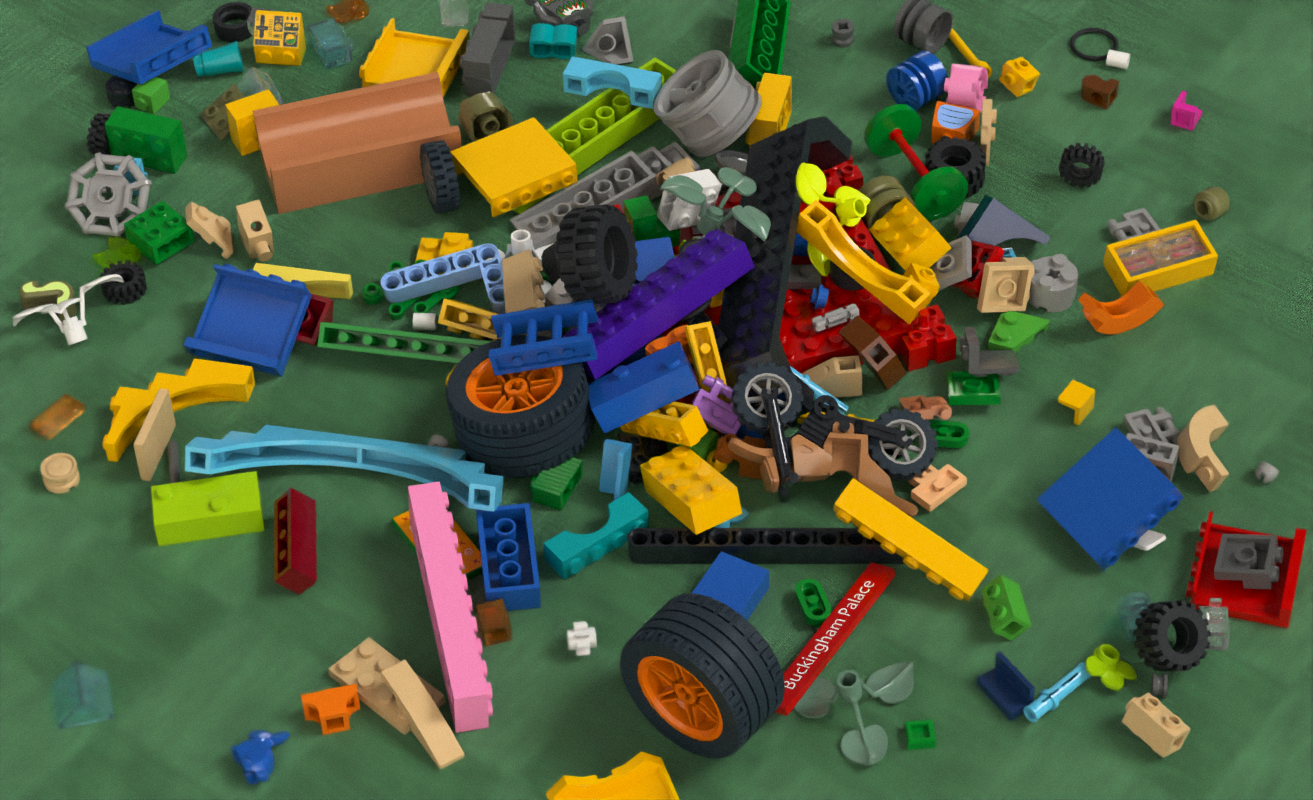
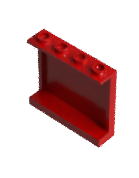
[1186,511,1307,628]

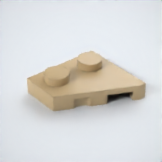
[980,99,997,166]
[185,202,233,259]

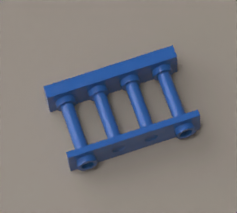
[489,299,598,376]

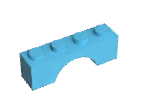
[563,56,662,109]

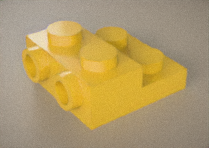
[415,232,473,275]

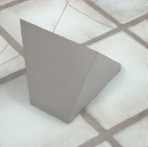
[581,16,633,65]

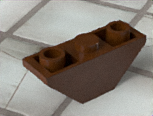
[838,315,907,390]

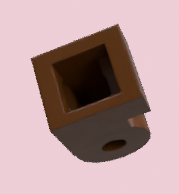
[1081,75,1119,110]

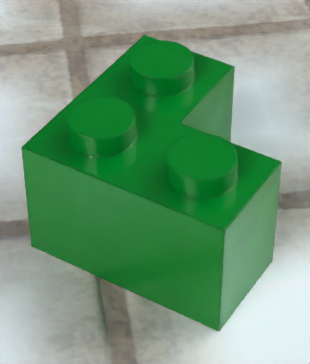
[624,195,680,247]

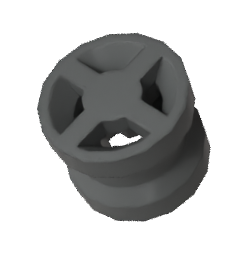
[831,19,854,48]

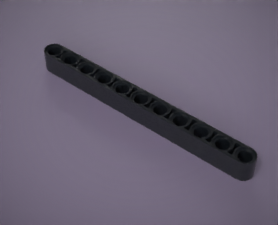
[627,528,905,564]

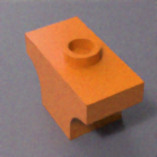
[301,684,361,735]

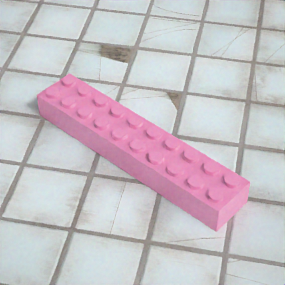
[408,481,493,733]

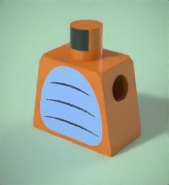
[931,101,980,144]

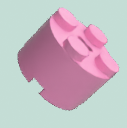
[944,63,988,113]

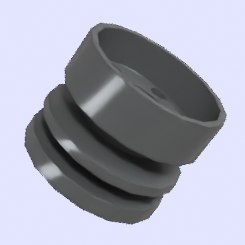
[893,0,953,54]

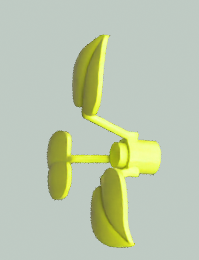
[796,162,871,276]

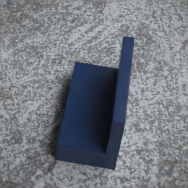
[976,651,1035,721]

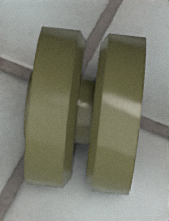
[859,176,916,235]

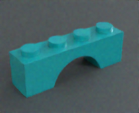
[543,492,649,579]

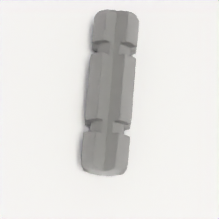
[811,303,859,332]

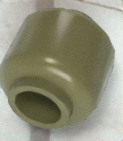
[1193,186,1230,221]

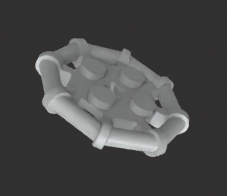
[64,152,152,238]

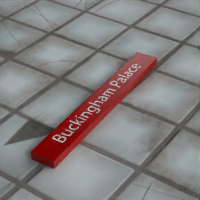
[775,563,895,716]

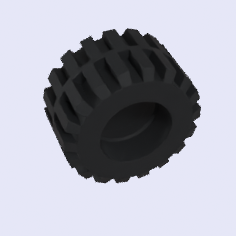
[925,138,986,198]
[1133,600,1211,671]

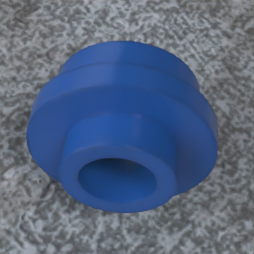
[809,284,829,310]

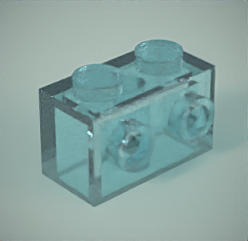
[308,18,354,69]

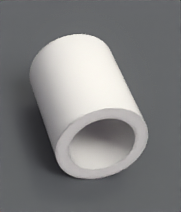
[1106,50,1130,70]
[413,313,437,331]

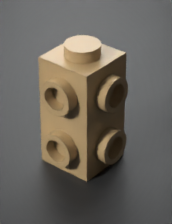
[1121,693,1191,758]

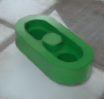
[929,420,970,448]
[795,579,831,627]

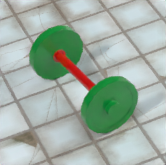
[864,104,968,220]

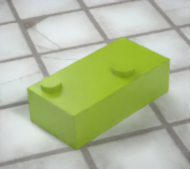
[151,471,265,546]

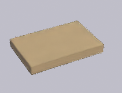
[133,389,176,481]

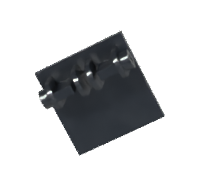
[617,433,669,484]

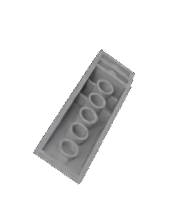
[510,141,701,249]

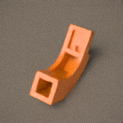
[1078,281,1165,334]

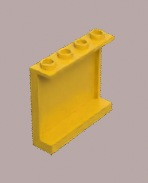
[359,18,470,97]
[450,117,578,218]

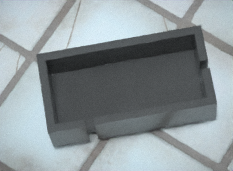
[460,2,516,97]

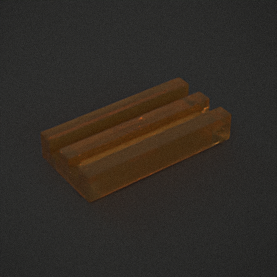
[30,394,85,440]

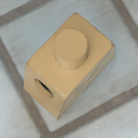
[236,199,274,262]

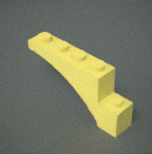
[253,263,353,299]

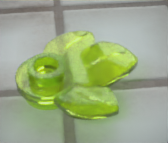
[92,237,141,270]

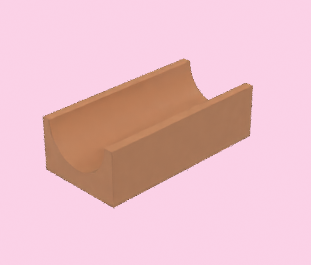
[253,72,464,214]

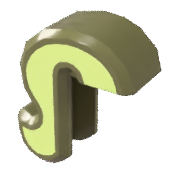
[19,280,78,325]

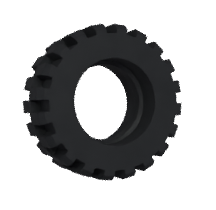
[556,204,638,305]

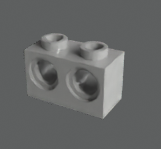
[1126,433,1179,482]

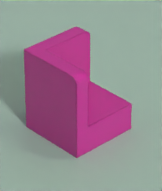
[1170,91,1202,131]

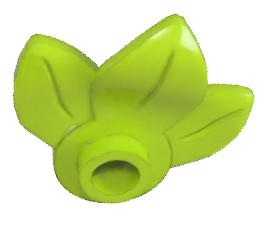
[1085,644,1137,691]

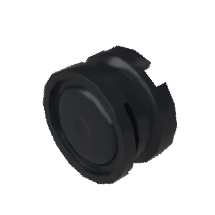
[105,76,138,108]

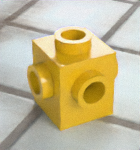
[998,56,1041,98]
[902,262,940,306]

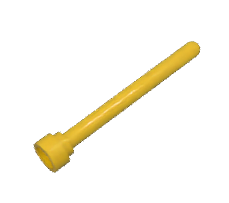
[948,28,992,79]

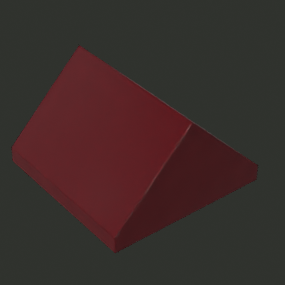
[295,294,334,346]

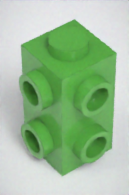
[981,574,1032,641]

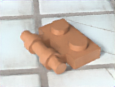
[898,395,952,420]

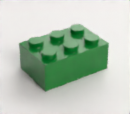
[105,106,188,174]

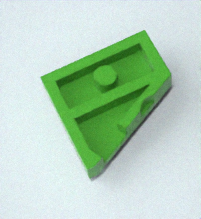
[988,311,1050,353]

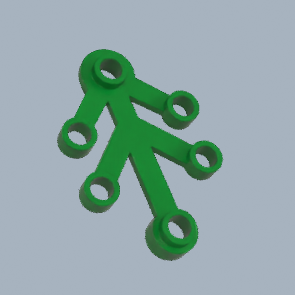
[362,259,459,320]

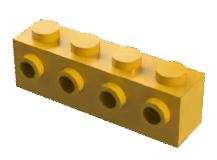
[438,299,526,341]
[619,401,708,447]

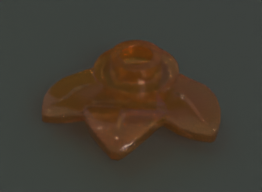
[326,0,370,23]

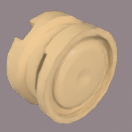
[40,453,80,494]

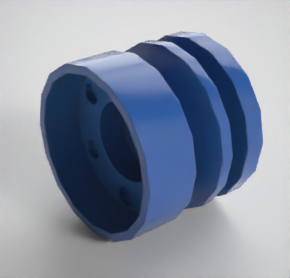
[886,50,948,111]

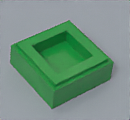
[904,719,936,750]

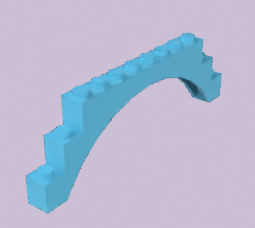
[185,425,503,512]

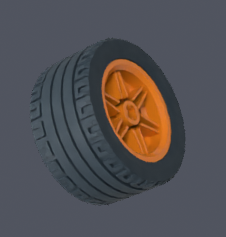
[445,335,595,477]
[620,593,785,759]

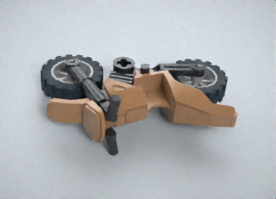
[728,362,938,519]

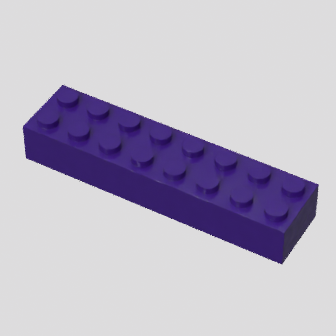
[562,229,754,380]

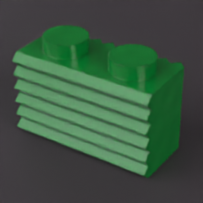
[530,457,584,511]

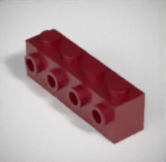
[274,487,317,595]

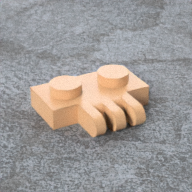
[908,464,967,512]

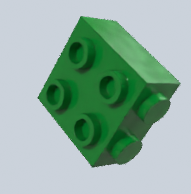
[124,201,195,265]

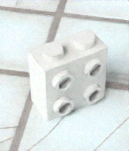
[657,169,722,231]

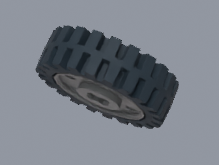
[420,140,460,214]

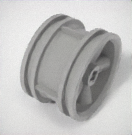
[654,50,762,157]

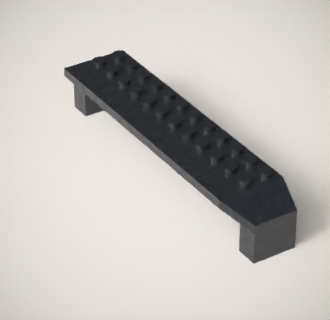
[718,116,852,417]

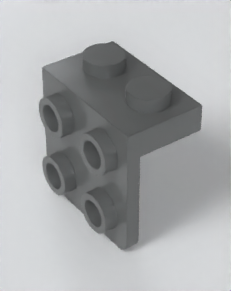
[959,327,1020,377]

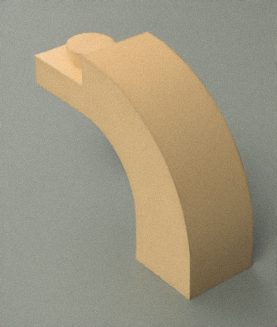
[1177,405,1229,492]

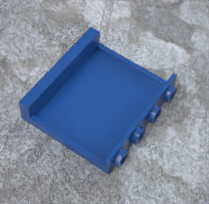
[86,10,212,85]
[183,264,312,377]
[1037,427,1184,571]

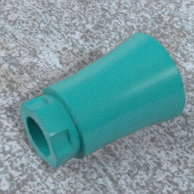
[193,41,244,77]

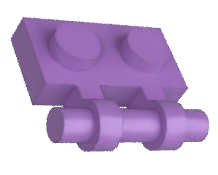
[691,374,751,435]

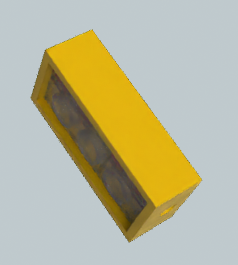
[1103,220,1218,296]

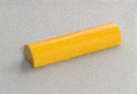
[684,321,730,429]

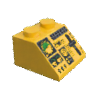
[253,10,306,66]

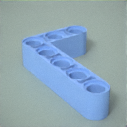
[381,243,506,314]

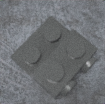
[1214,534,1283,590]

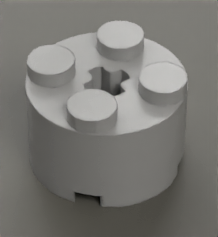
[1028,254,1078,312]

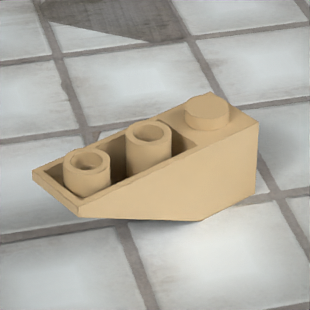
[801,355,862,398]

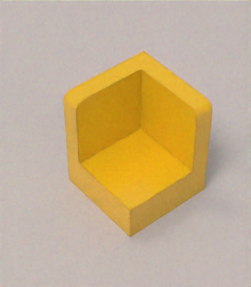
[1058,380,1095,425]

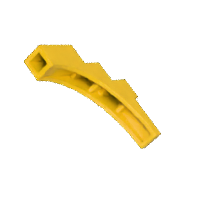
[102,358,255,462]

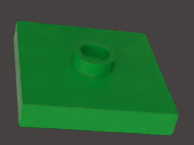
[946,371,1001,405]

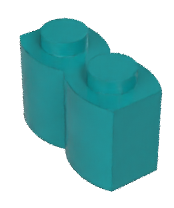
[529,23,577,59]

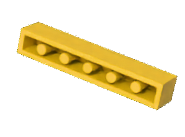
[833,478,989,602]

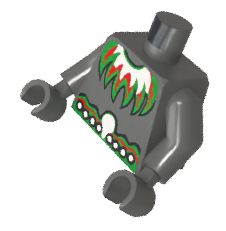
[524,0,593,35]

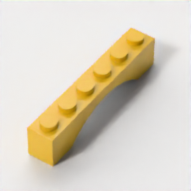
[796,200,931,324]

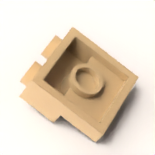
[977,257,1034,313]

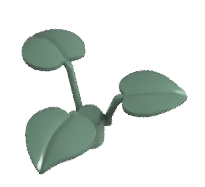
[660,167,771,242]
[793,661,914,766]

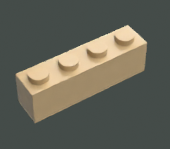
[502,249,545,313]

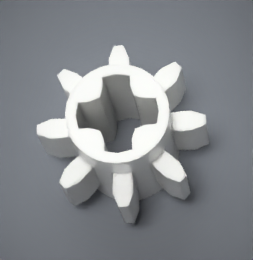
[566,621,597,656]

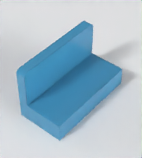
[599,439,632,501]

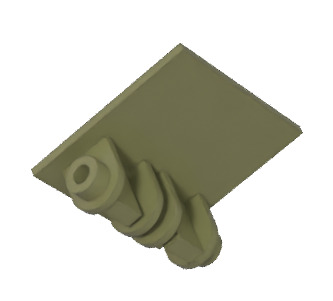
[200,84,245,141]

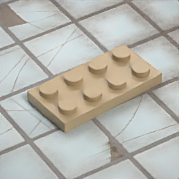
[328,637,445,735]

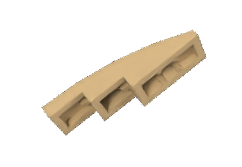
[381,659,465,770]

